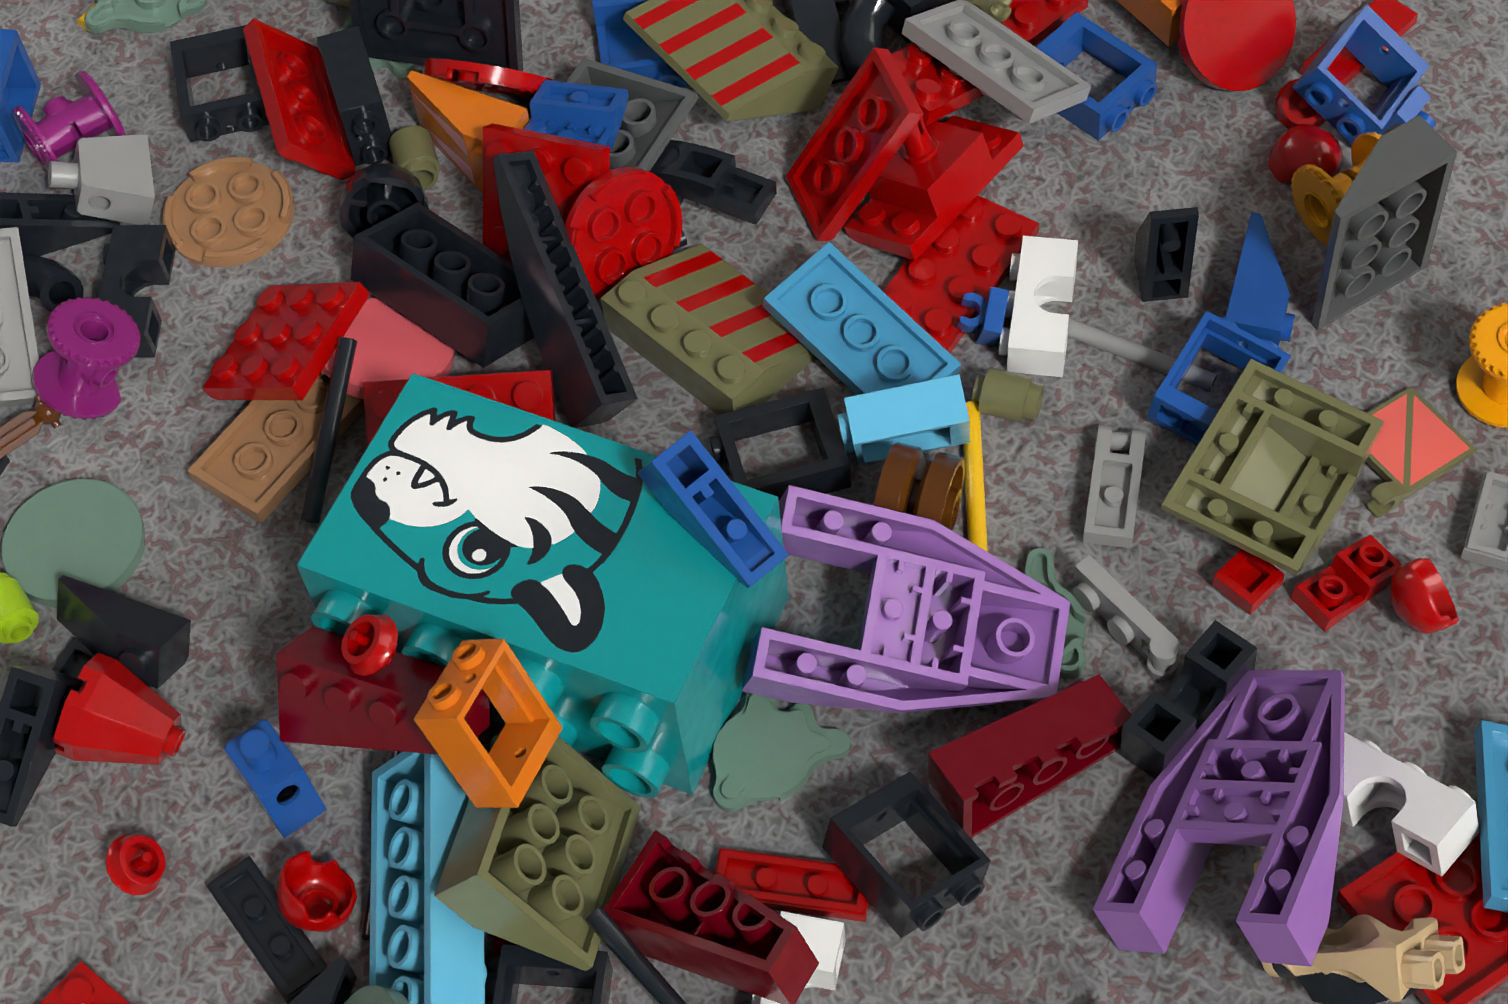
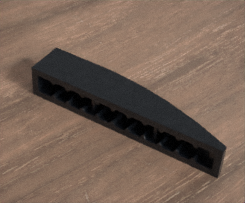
[493,151,638,428]

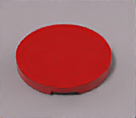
[1177,0,1296,91]
[422,58,554,99]
[565,167,683,300]

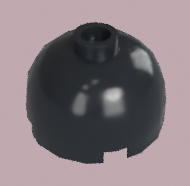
[340,163,429,243]

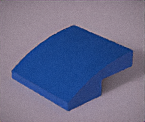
[524,80,629,151]

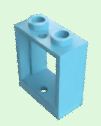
[837,374,970,465]

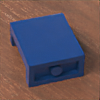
[592,0,690,87]

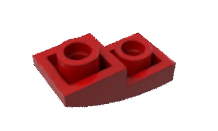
[1290,534,1402,632]

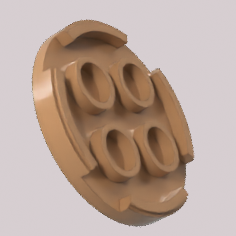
[162,157,295,267]

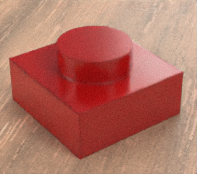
[1212,549,1285,615]

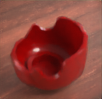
[1268,124,1343,183]
[1390,558,1459,634]
[276,851,357,932]

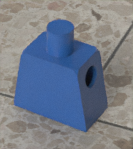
[223,719,327,839]

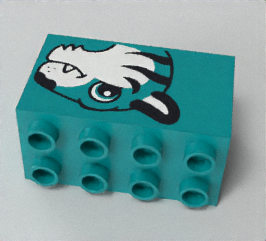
[297,373,789,798]

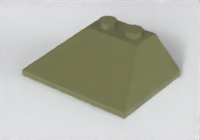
[1161,359,1384,576]

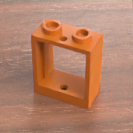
[414,639,563,808]

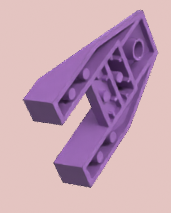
[741,485,1071,713]
[1093,670,1345,967]

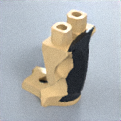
[1254,860,1465,1004]

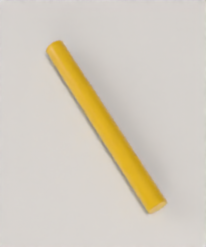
[963,401,988,552]

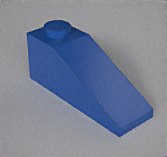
[1225,212,1295,346]
[637,430,789,588]

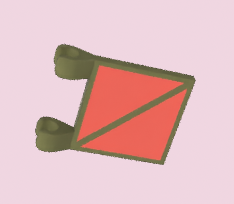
[1366,386,1477,518]

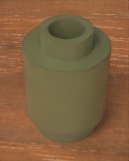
[389,125,440,190]
[972,367,1045,423]

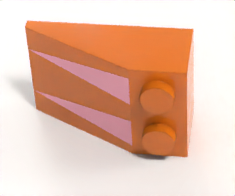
[407,70,529,193]

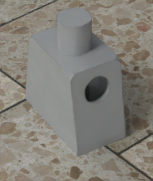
[48,134,155,225]

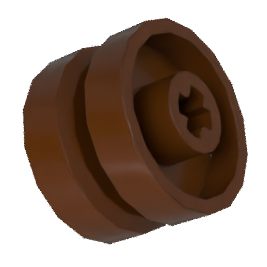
[873,442,965,531]

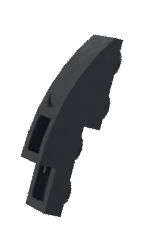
[649,140,777,225]

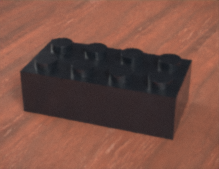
[350,202,535,368]

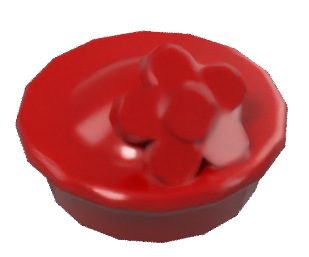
[1275,78,1326,129]
[341,614,398,676]
[105,834,166,896]

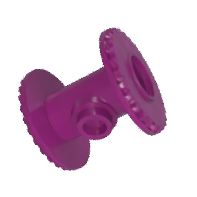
[12,71,126,173]
[33,297,140,420]

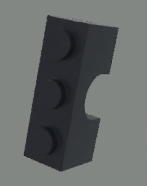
[95,225,176,358]
[1120,620,1257,779]

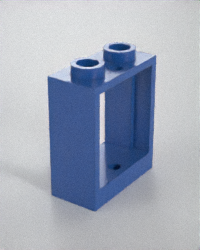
[1292,4,1430,145]
[1036,12,1158,141]
[0,29,41,162]
[1146,311,1291,446]

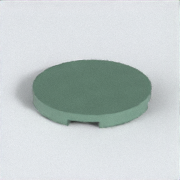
[1,479,146,608]

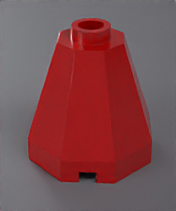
[53,653,186,765]

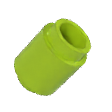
[0,572,39,644]

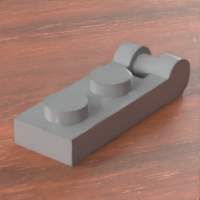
[1083,425,1147,548]
[1073,555,1180,681]

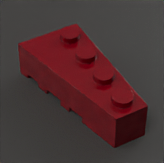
[276,626,490,754]
[928,674,1132,838]
[603,829,819,1004]

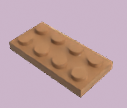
[187,373,365,524]

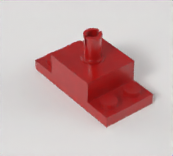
[844,115,1024,260]

